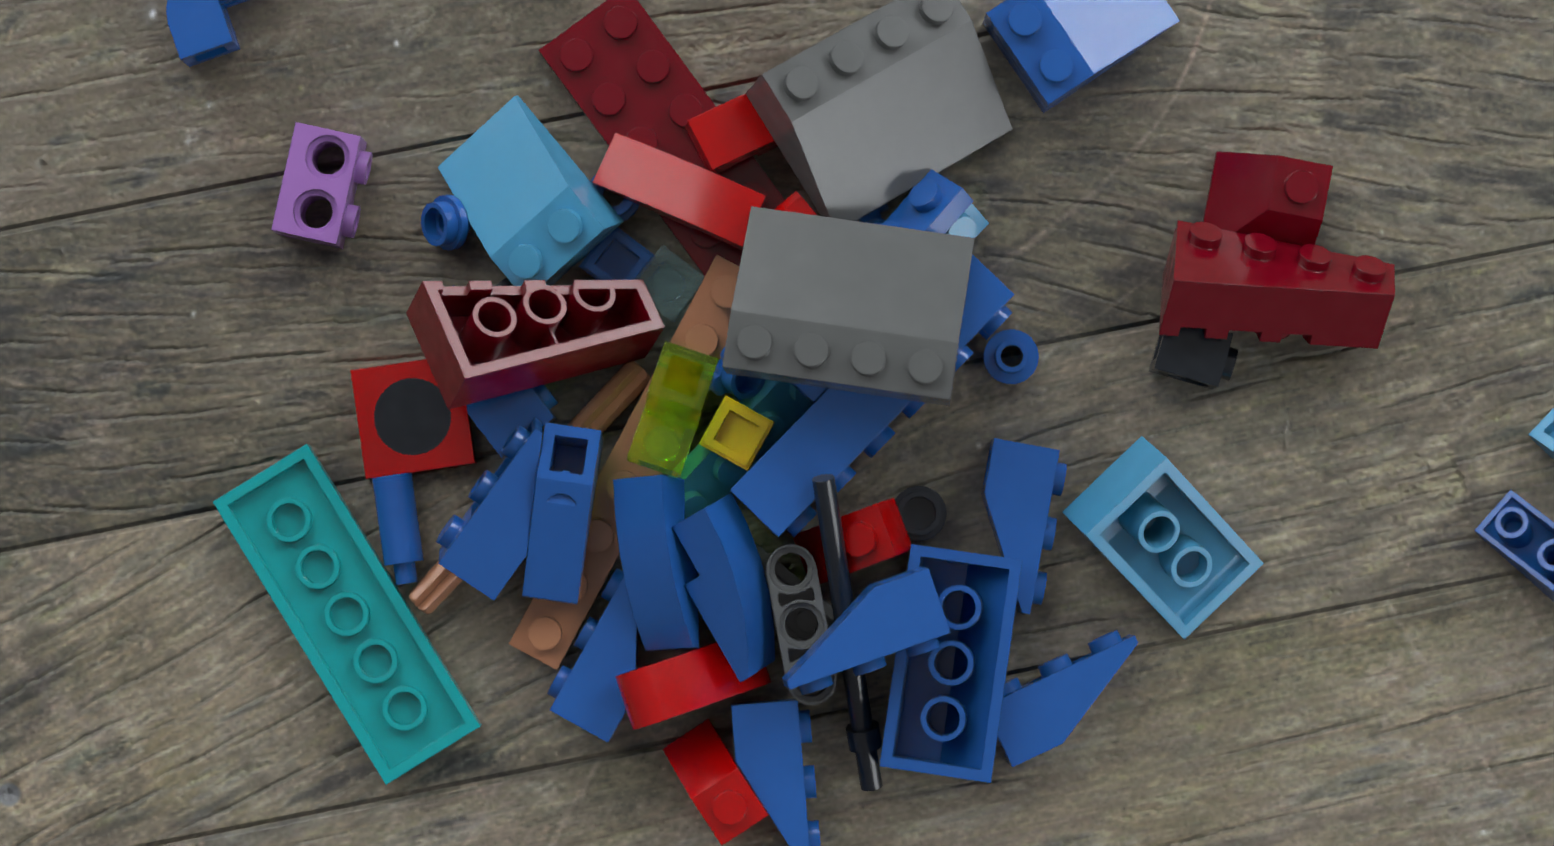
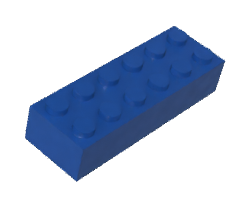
[730,254,1014,538]

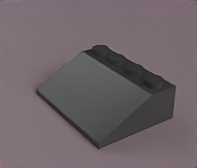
[745,0,1012,221]
[722,206,975,406]

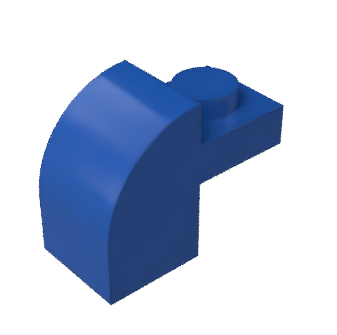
[166,0,249,67]

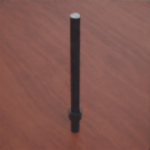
[812,474,883,791]

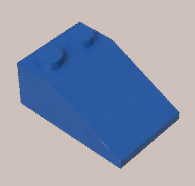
[982,0,1180,113]

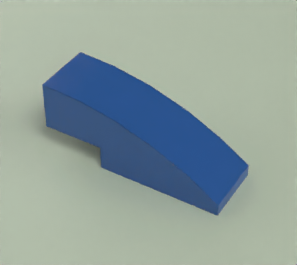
[613,475,699,651]
[672,493,775,682]

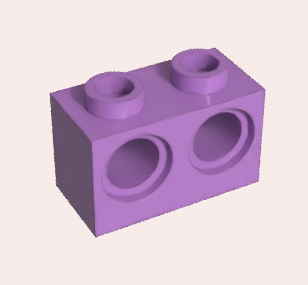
[271,122,373,249]

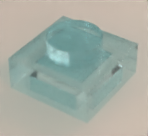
[635,245,704,323]

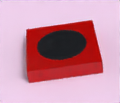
[350,359,477,480]

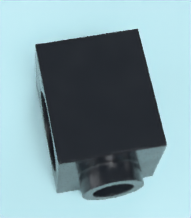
[1149,327,1238,390]

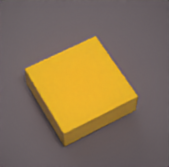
[699,395,775,472]

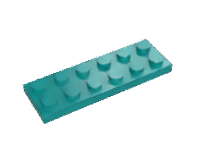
[213,444,482,785]

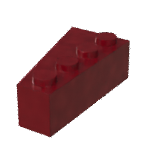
[1159,220,1395,349]
[406,280,665,410]

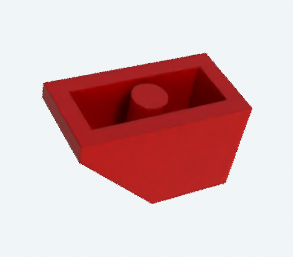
[792,497,911,584]
[662,718,769,846]

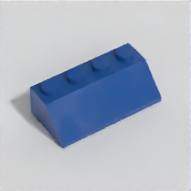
[880,544,1023,783]

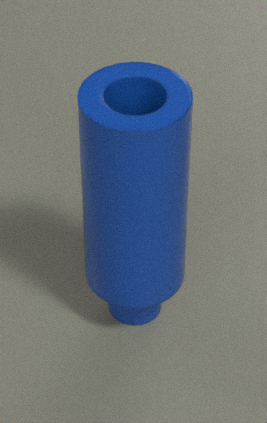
[372,473,424,585]

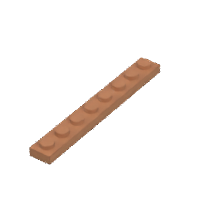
[509,255,739,670]

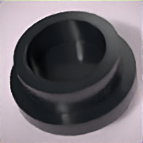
[895,486,947,541]

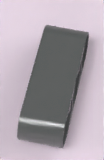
[766,544,837,705]

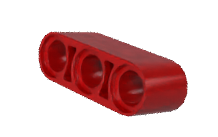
[615,642,772,730]

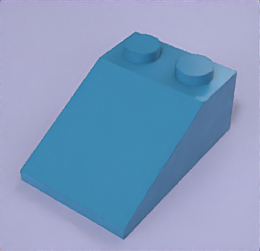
[438,95,624,286]
[1062,436,1264,640]

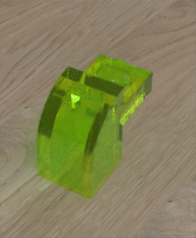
[627,341,719,479]

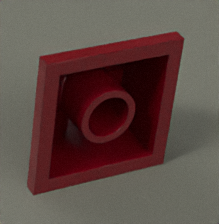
[1202,151,1333,246]

